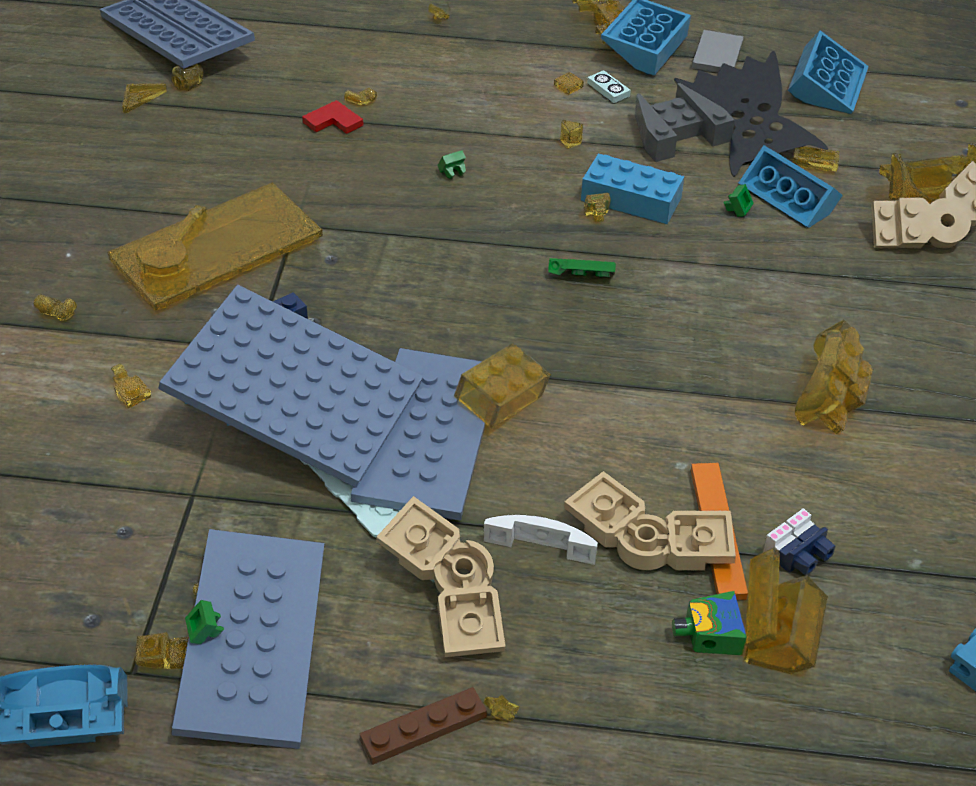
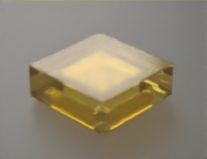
[554,72,584,95]

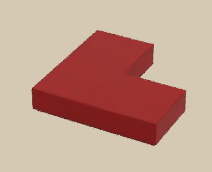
[302,100,364,134]

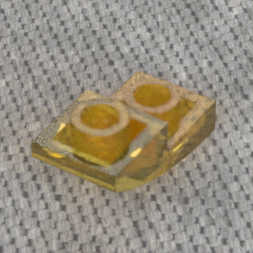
[135,632,189,669]

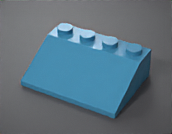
[601,0,691,75]
[788,30,868,114]

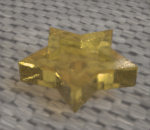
[428,3,450,20]
[483,695,520,722]

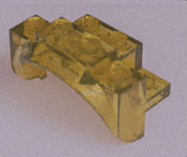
[879,143,976,204]
[795,320,873,434]

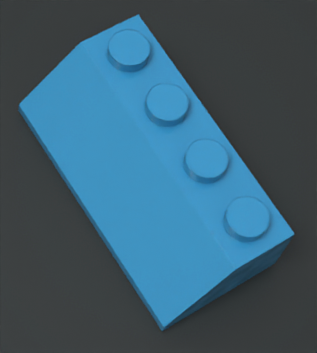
[738,145,843,228]

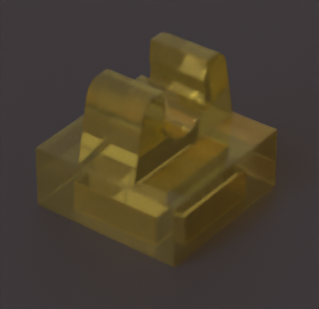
[583,193,611,222]

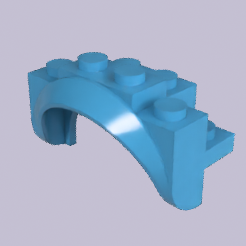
[0,665,128,747]

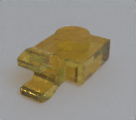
[111,363,151,409]

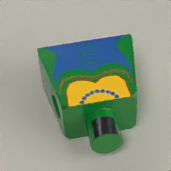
[672,591,747,655]

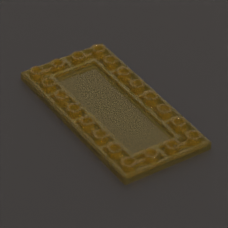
[107,182,323,311]

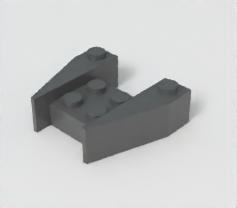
[635,83,735,162]

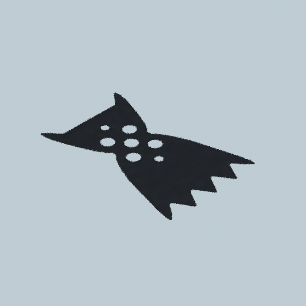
[674,51,828,176]

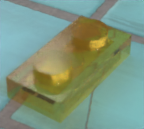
[793,146,840,171]

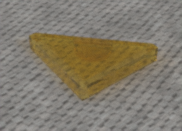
[122,83,167,113]

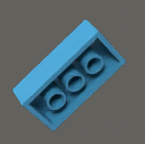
[581,153,684,224]

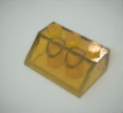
[744,575,828,674]

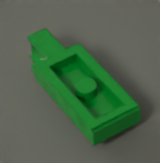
[548,258,616,277]

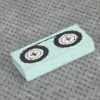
[587,70,631,103]

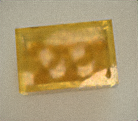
[454,343,551,428]

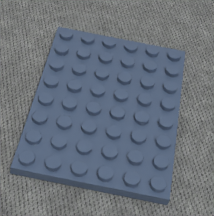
[158,284,423,488]

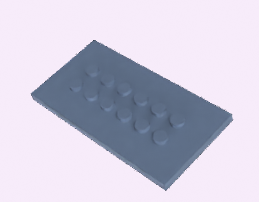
[100,0,255,69]
[351,348,500,521]
[172,529,324,749]

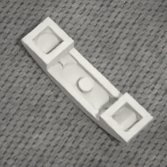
[484,515,598,565]

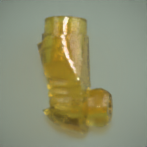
[33,294,77,321]

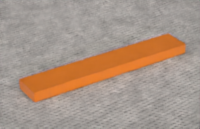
[691,463,748,600]

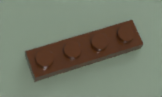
[359,687,487,765]

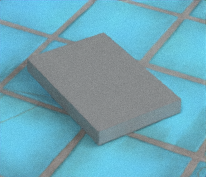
[692,30,744,73]

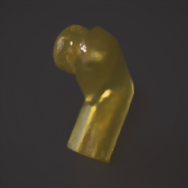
[344,88,377,106]

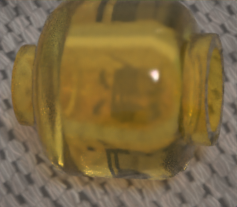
[171,64,203,91]

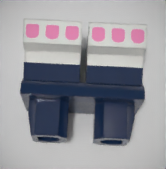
[763,508,836,576]

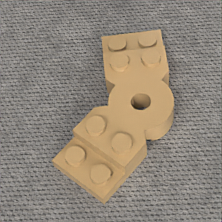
[871,161,976,248]
[564,471,736,570]
[376,496,506,657]

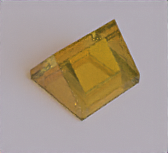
[560,120,583,149]

